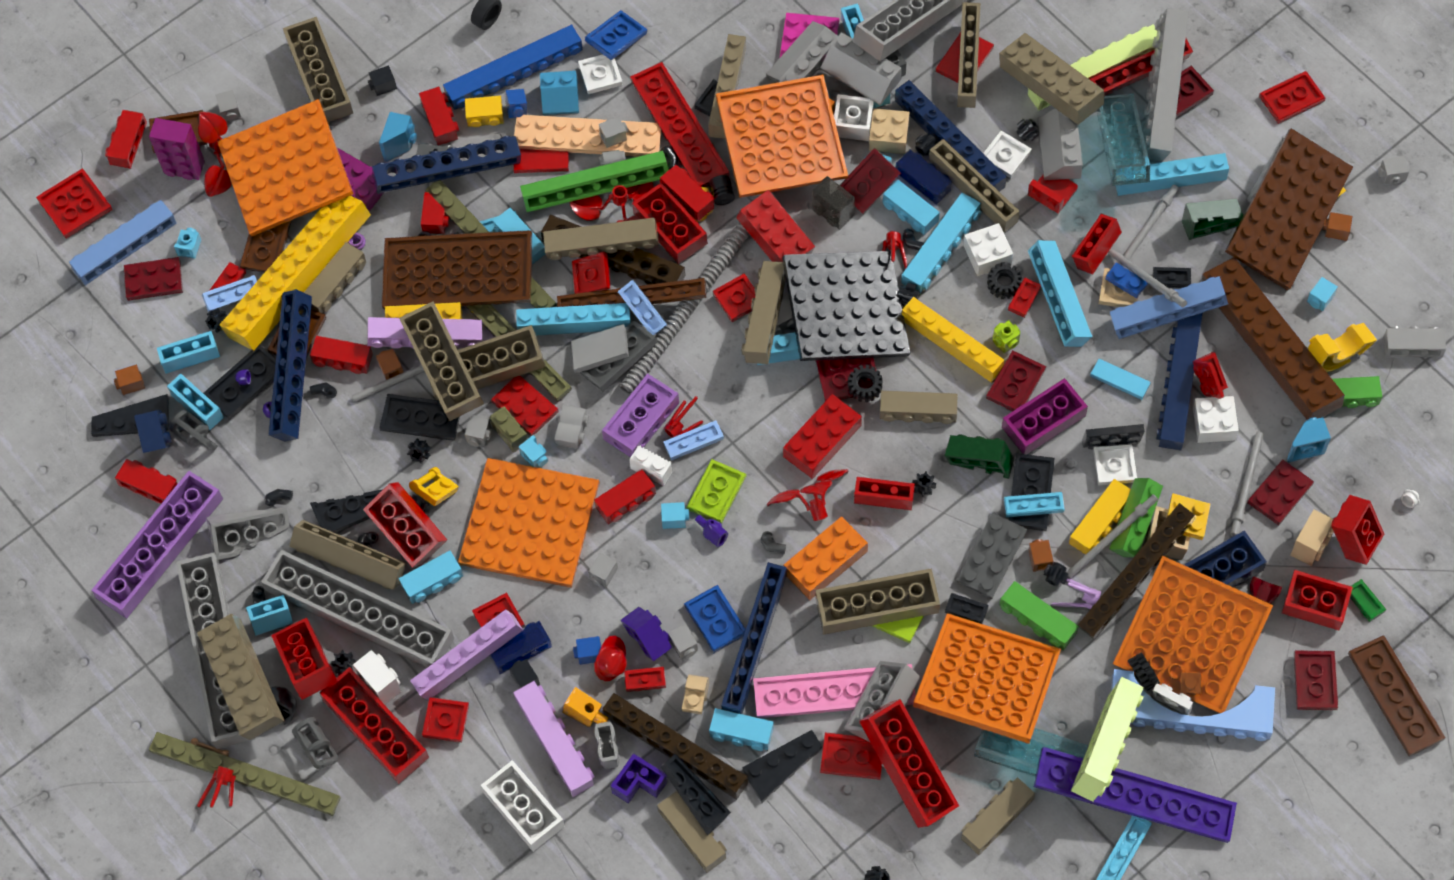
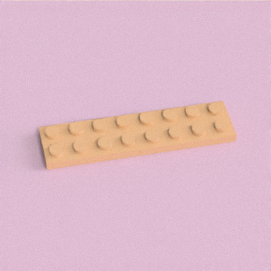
[514,115,661,157]

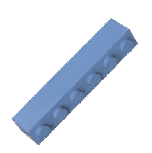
[69,200,177,286]
[1110,276,1228,339]

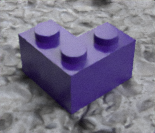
[620,607,673,661]
[610,753,668,804]

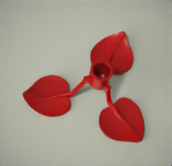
[198,112,232,197]
[570,182,653,222]
[767,469,849,521]

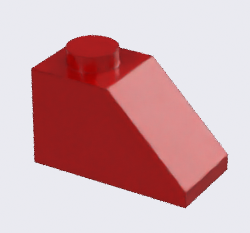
[420,192,449,234]

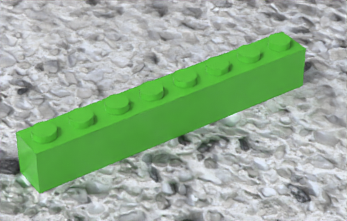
[520,151,668,212]

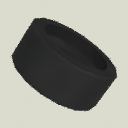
[471,0,502,30]

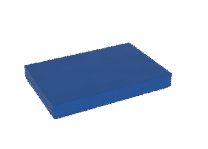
[585,10,647,60]
[684,585,746,653]

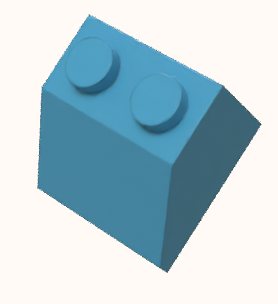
[540,71,579,115]
[379,112,417,162]
[1287,417,1331,463]

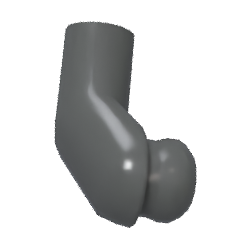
[761,531,786,554]

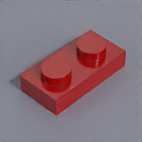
[209,262,246,291]
[1008,278,1041,318]
[624,667,666,692]

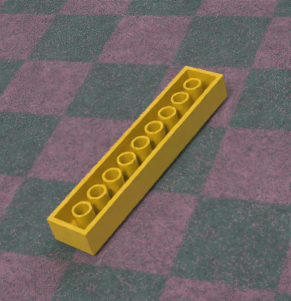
[220,196,371,351]

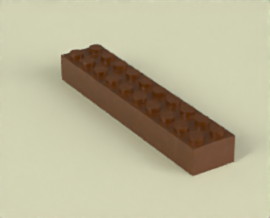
[1202,257,1345,420]

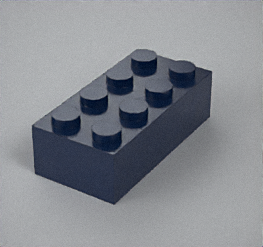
[1184,530,1267,587]

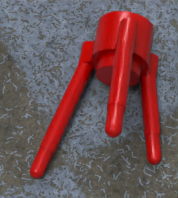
[882,231,908,269]
[664,396,703,438]
[197,766,236,808]

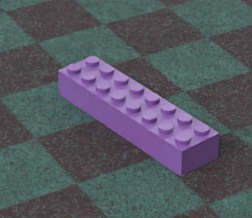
[91,471,223,619]

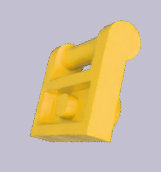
[409,467,459,506]

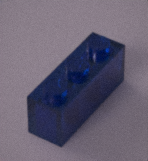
[895,149,952,205]
[489,621,552,674]

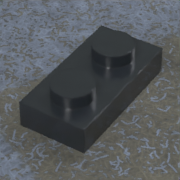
[1153,267,1191,288]
[945,593,989,624]

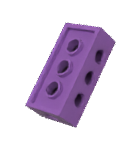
[602,374,679,458]

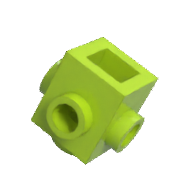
[992,320,1021,353]

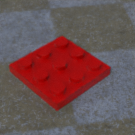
[36,168,113,239]

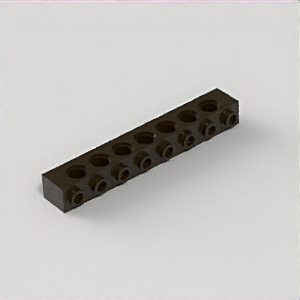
[541,214,686,285]
[1078,503,1196,640]
[602,693,748,800]

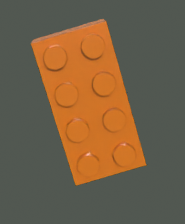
[783,516,868,600]

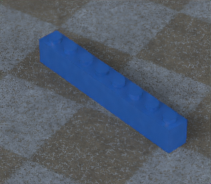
[443,24,583,110]

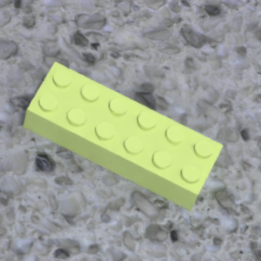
[1071,677,1144,802]

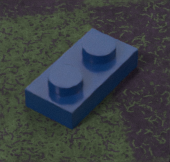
[1105,262,1148,298]

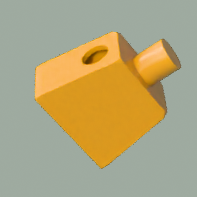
[562,687,609,727]

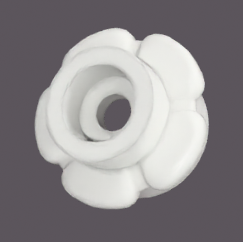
[1401,489,1420,508]

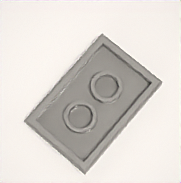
[571,324,629,373]

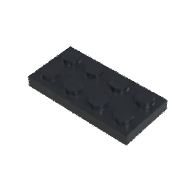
[203,344,276,420]
[379,394,460,441]
[1009,453,1055,531]

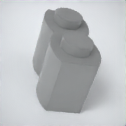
[555,405,589,449]
[595,722,619,769]

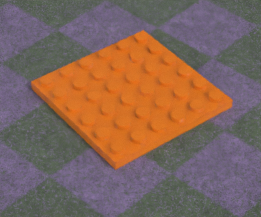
[716,75,848,198]
[217,99,354,237]
[458,458,600,588]
[1113,556,1273,713]
[913,613,1061,744]

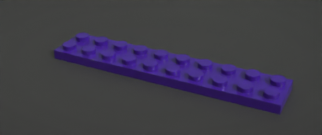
[1033,747,1237,843]

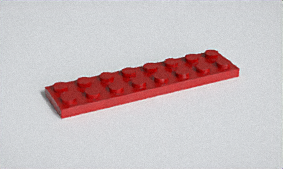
[630,62,730,187]

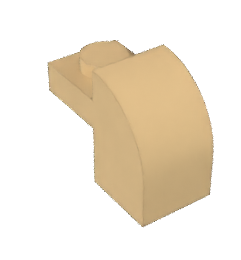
[682,674,710,715]

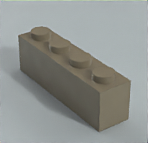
[304,242,366,314]
[880,391,958,424]
[961,777,1035,855]
[657,791,727,873]

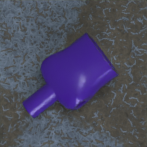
[695,515,728,547]

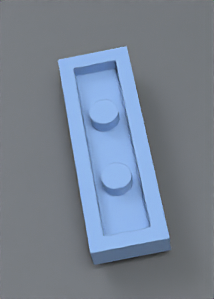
[202,275,257,312]
[618,280,667,335]
[663,420,724,461]

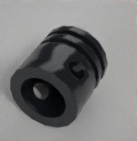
[709,175,735,206]

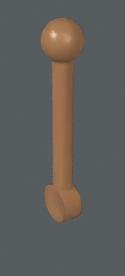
[191,738,229,756]

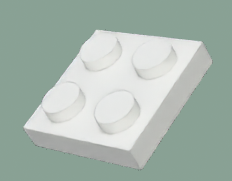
[578,55,623,94]
[983,131,1032,178]
[1093,444,1137,486]
[1152,683,1193,716]

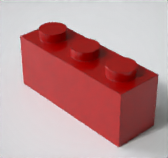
[419,86,459,146]
[105,110,147,169]
[660,165,714,221]
[1072,214,1122,275]
[310,335,373,374]
[115,459,177,504]
[594,469,656,525]
[854,477,915,510]

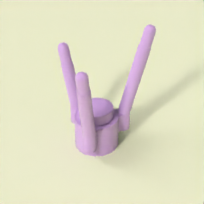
[1051,578,1101,609]

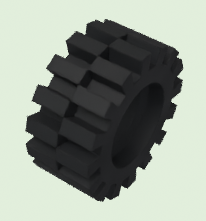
[987,262,1022,299]
[848,365,883,402]
[1128,652,1160,691]

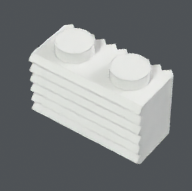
[629,445,672,486]

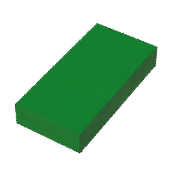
[1350,579,1386,622]

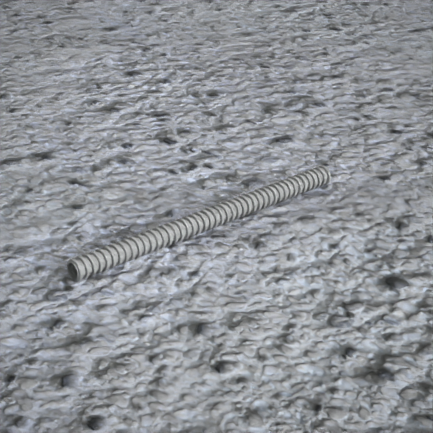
[619,192,776,395]

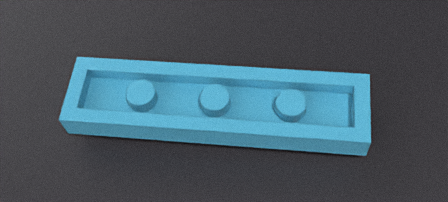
[1096,816,1152,880]

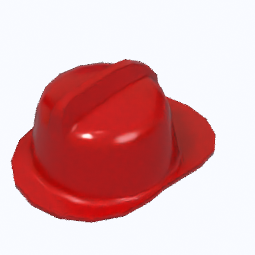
[594,635,627,682]

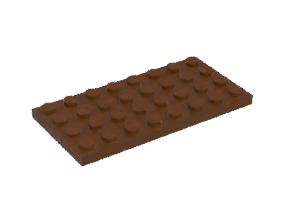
[1225,128,1353,291]
[382,230,532,310]

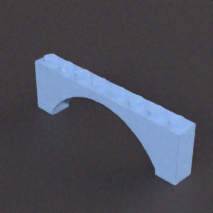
[1111,669,1275,741]

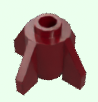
[1250,576,1282,604]

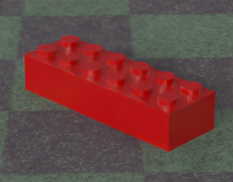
[319,667,429,784]
[859,699,959,828]

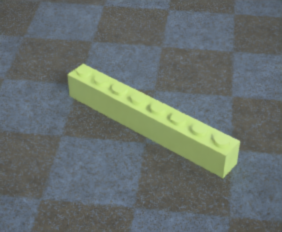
[1028,24,1157,111]

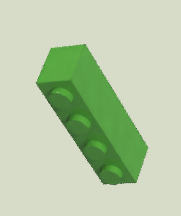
[1332,376,1382,408]
[1109,478,1163,557]
[999,581,1079,651]

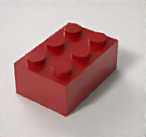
[1331,495,1385,565]
[1281,570,1353,631]

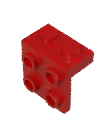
[1028,175,1078,214]
[1192,352,1228,399]

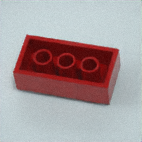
[632,183,708,264]
[736,190,815,262]
[783,394,862,479]
[363,482,448,568]
[271,617,338,700]

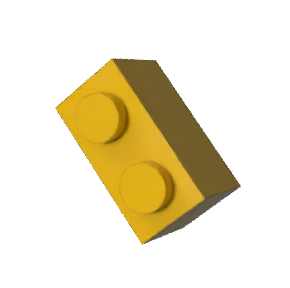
[465,96,504,127]

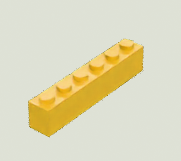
[902,297,1004,383]

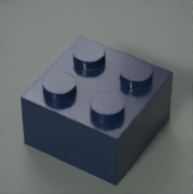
[134,410,172,453]

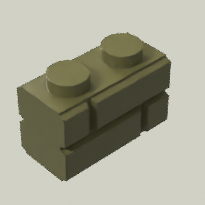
[489,406,528,453]

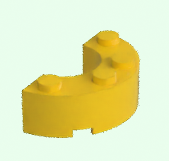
[1308,323,1377,372]

